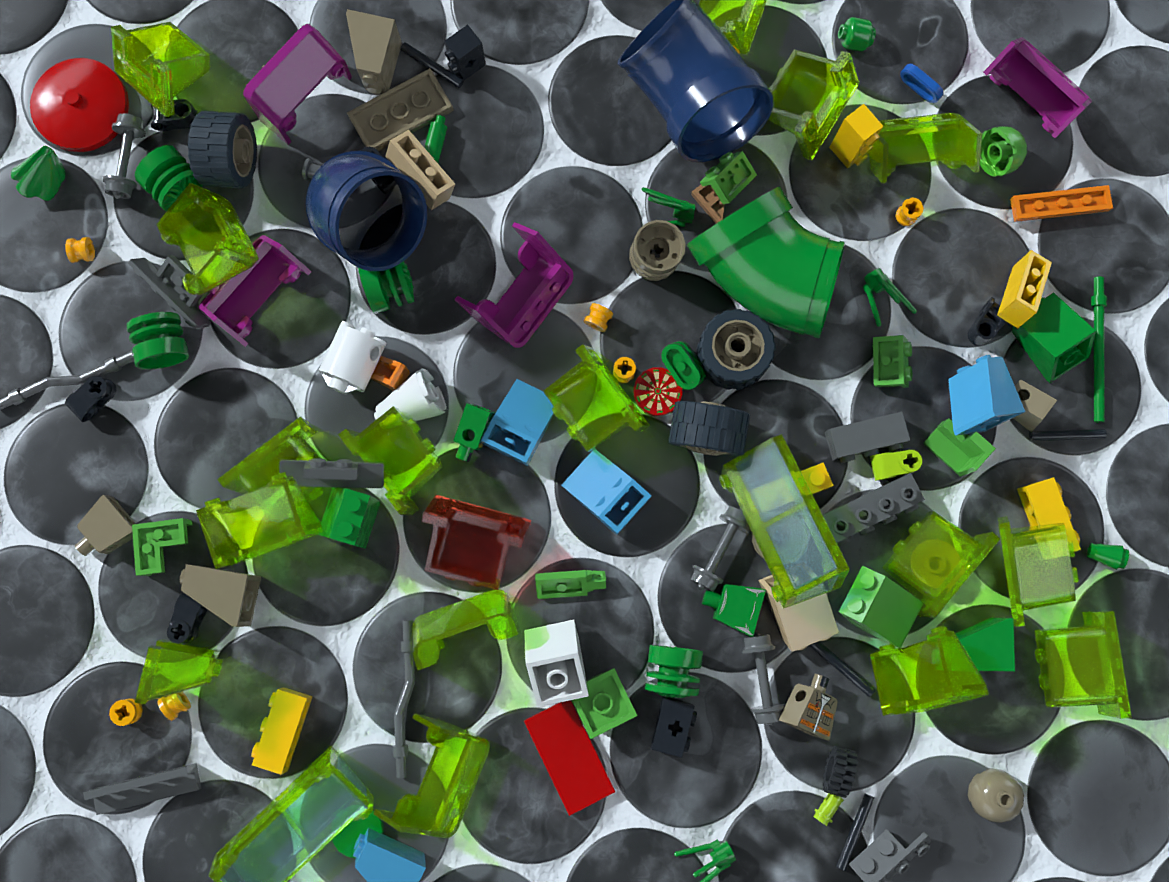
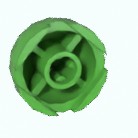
[977,126,1027,177]

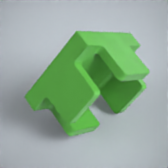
[572,668,637,739]

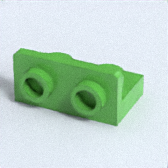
[700,151,757,204]
[873,335,913,388]

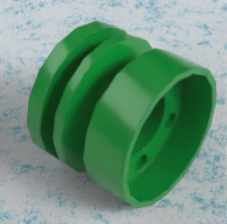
[134,145,203,212]
[358,261,415,314]
[126,312,189,369]
[645,645,703,698]

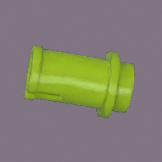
[813,793,844,826]

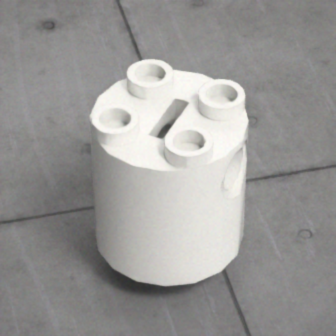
[319,321,387,395]

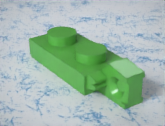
[535,570,606,599]

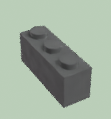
[825,412,910,463]

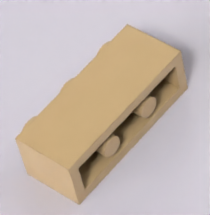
[385,130,455,210]

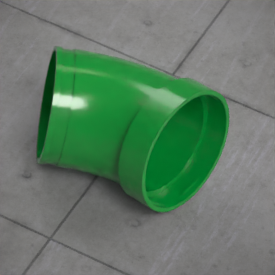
[687,186,845,339]

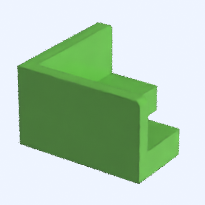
[923,418,996,477]
[132,518,192,576]

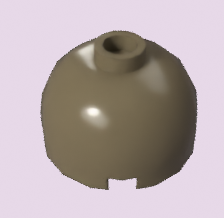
[968,768,1024,823]

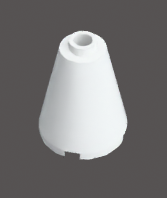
[374,368,446,428]

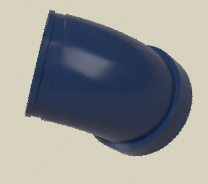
[617,0,774,162]
[306,151,427,271]

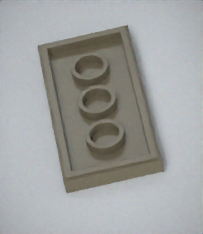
[347,68,454,151]

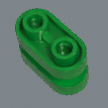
[661,341,706,390]

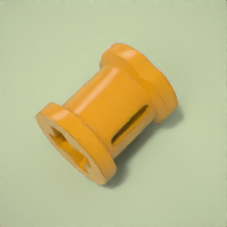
[896,197,924,226]
[613,357,636,383]

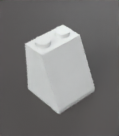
[524,620,589,707]

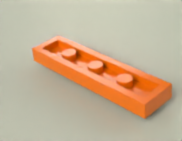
[1010,185,1113,222]

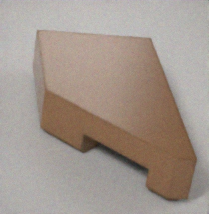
[691,185,725,224]

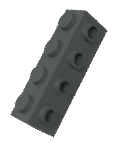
[817,473,925,546]

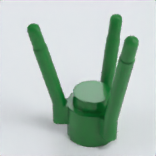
[641,187,695,227]
[863,268,917,327]
[674,839,736,882]

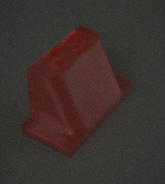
[422,495,531,590]

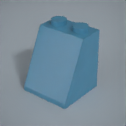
[949,355,1025,436]
[353,828,426,882]

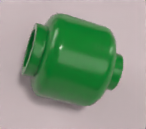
[838,17,876,52]

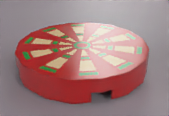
[633,367,682,417]

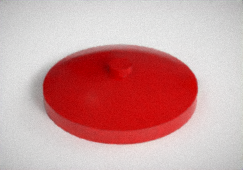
[30,58,129,152]

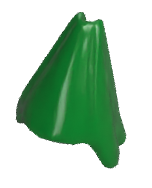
[11,145,66,201]

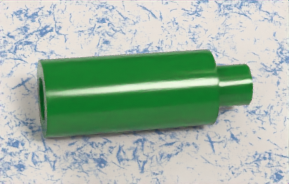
[424,115,447,163]

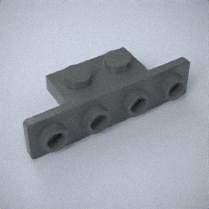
[128,256,211,329]
[279,458,384,488]
[849,829,931,882]

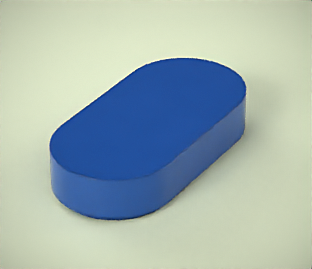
[900,64,943,103]

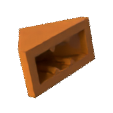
[370,356,410,391]

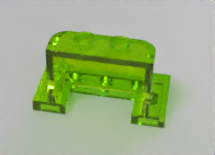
[111,22,210,117]
[768,49,859,160]
[543,344,650,452]
[338,406,443,516]
[217,416,325,524]
[882,511,1000,617]
[997,516,1079,627]
[1035,611,1132,719]
[135,639,223,704]

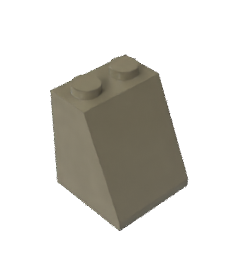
[346,9,402,95]
[180,564,261,627]

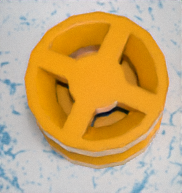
[65,237,95,263]
[583,303,614,332]
[157,688,191,721]
[109,698,143,726]

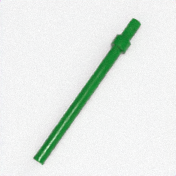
[1091,276,1107,423]

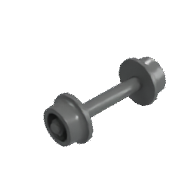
[103,114,146,199]
[690,506,752,592]
[742,632,785,727]

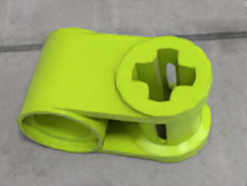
[870,450,922,481]

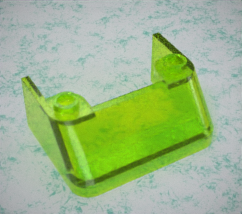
[868,113,982,183]
[373,713,490,838]

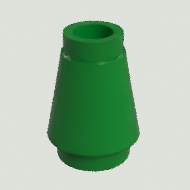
[1087,543,1129,570]

